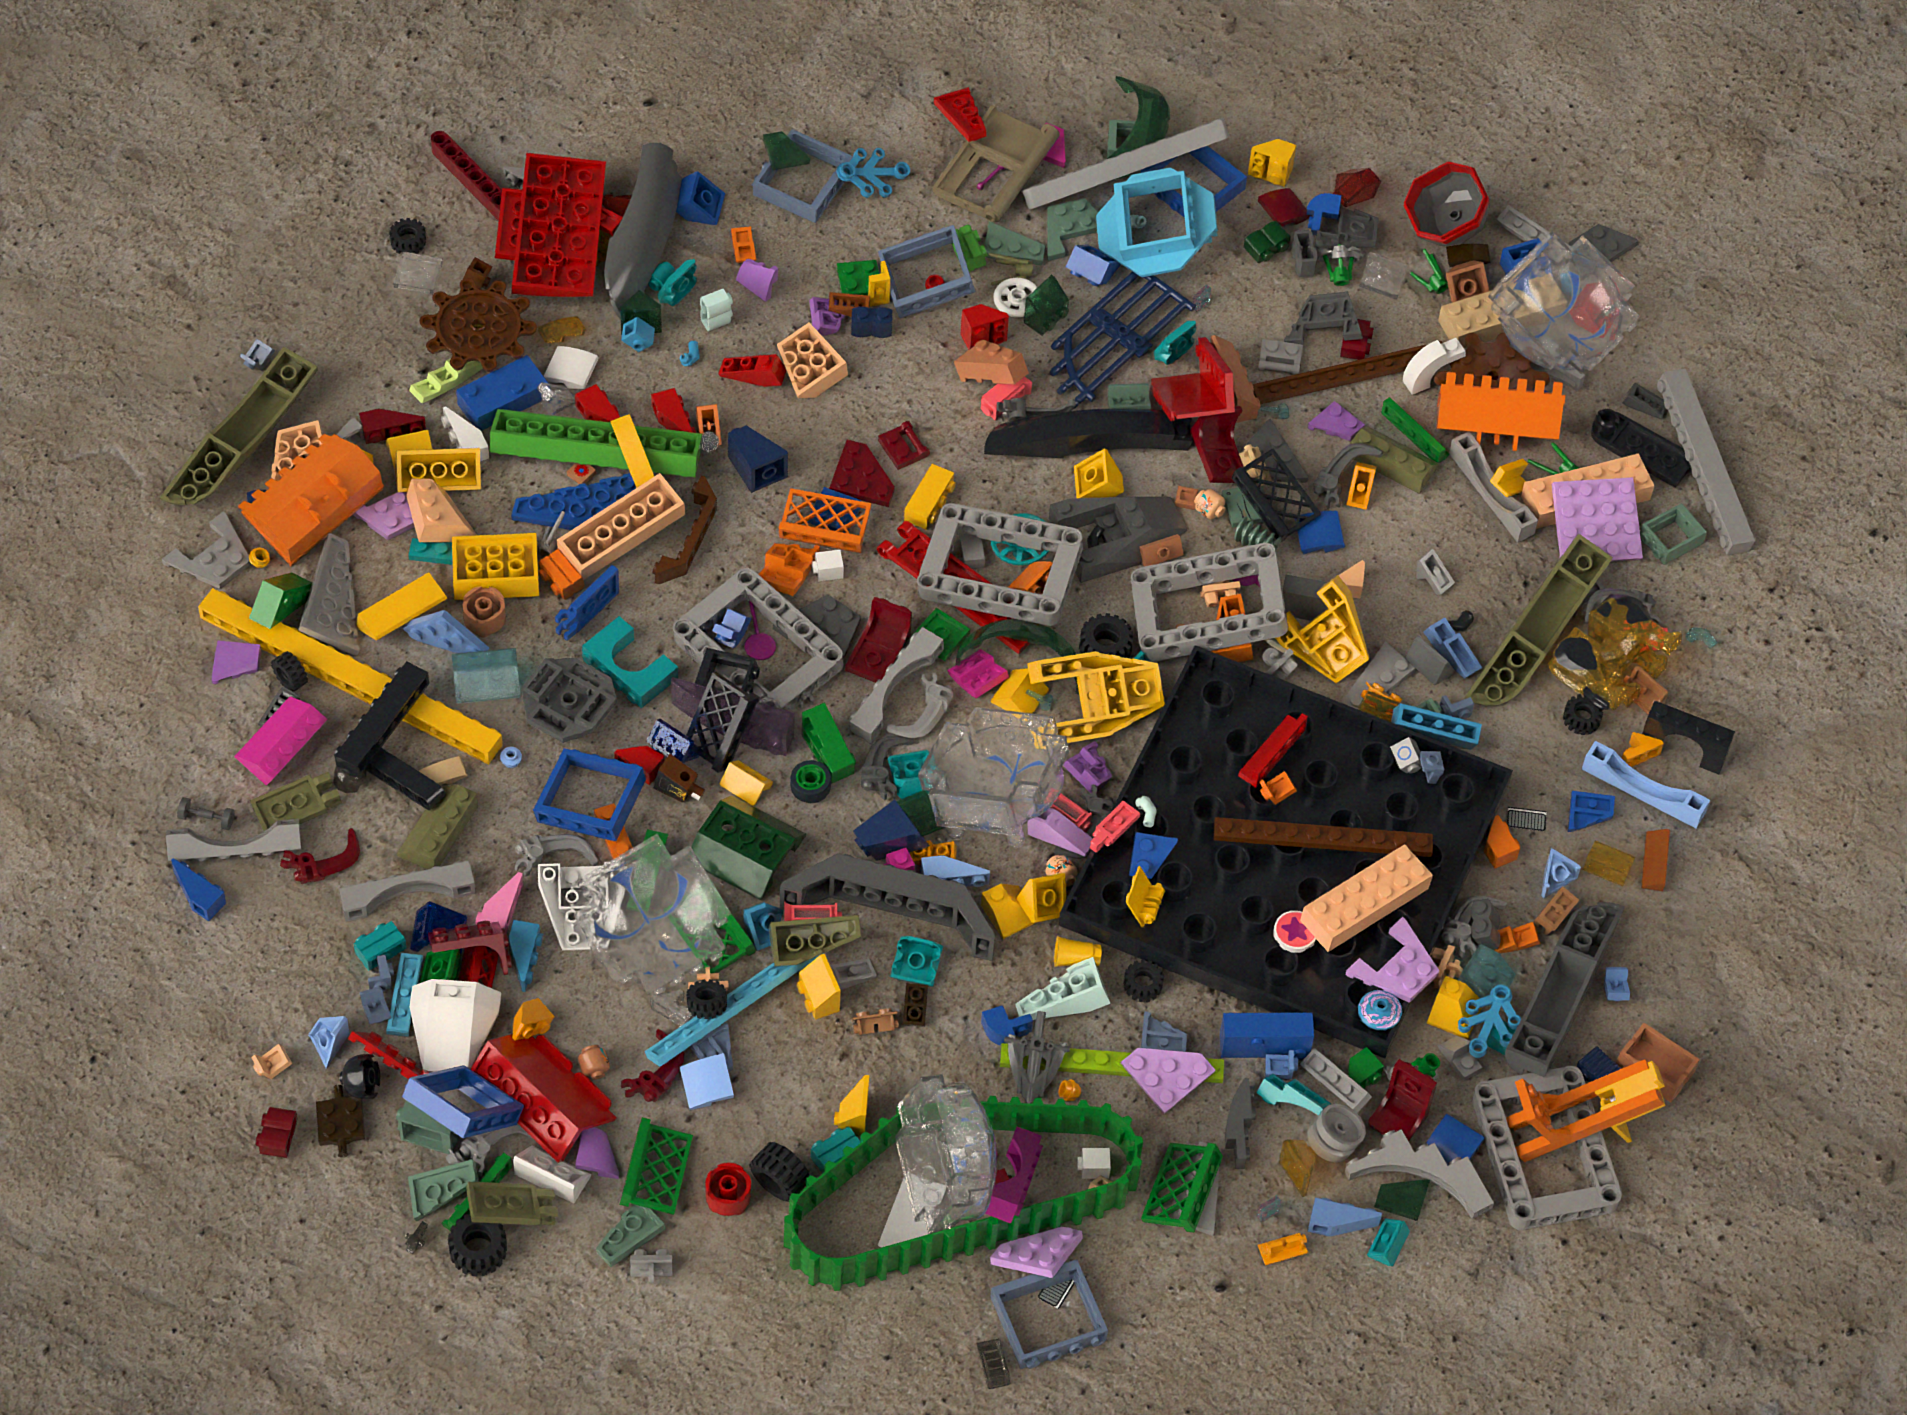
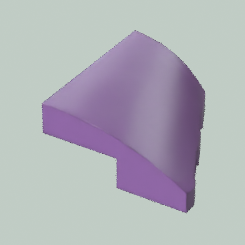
[736,258,778,302]
[809,297,846,336]
[212,640,261,684]
[1063,741,1112,793]
[575,1127,619,1179]

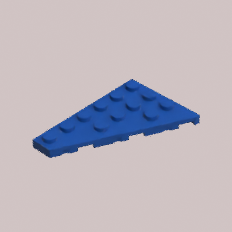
[511,473,636,530]

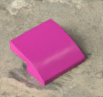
[948,649,1009,698]

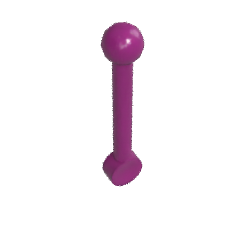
[977,165,1005,190]

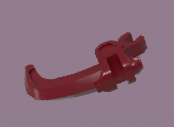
[280,828,360,884]
[621,1029,685,1102]

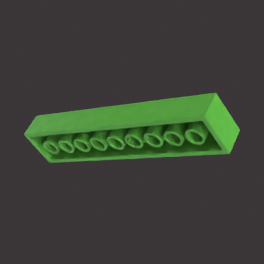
[490,409,702,477]

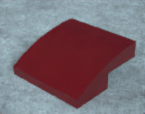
[1258,188,1312,227]

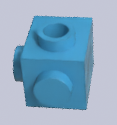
[621,317,655,352]

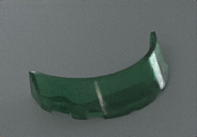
[1105,76,1170,180]
[955,619,1079,695]

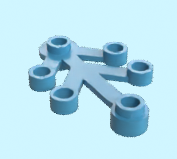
[836,148,910,198]
[1458,985,1521,1058]

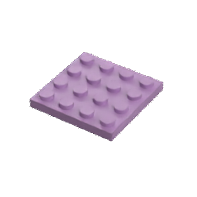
[1551,477,1643,562]

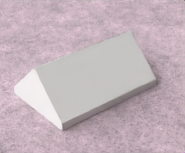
[513,1145,591,1204]

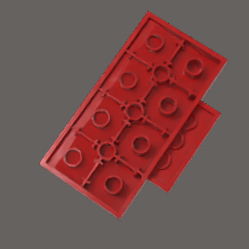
[495,153,606,297]

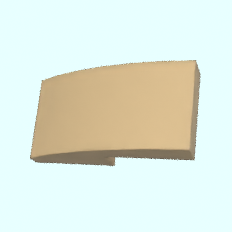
[419,756,468,786]

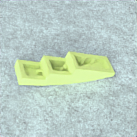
[409,359,483,403]

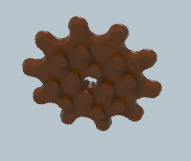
[419,278,537,372]
[1434,333,1550,391]

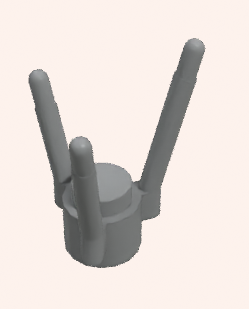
[538,511,565,557]

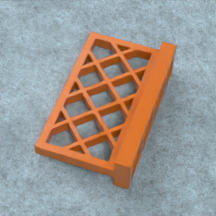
[778,488,872,553]

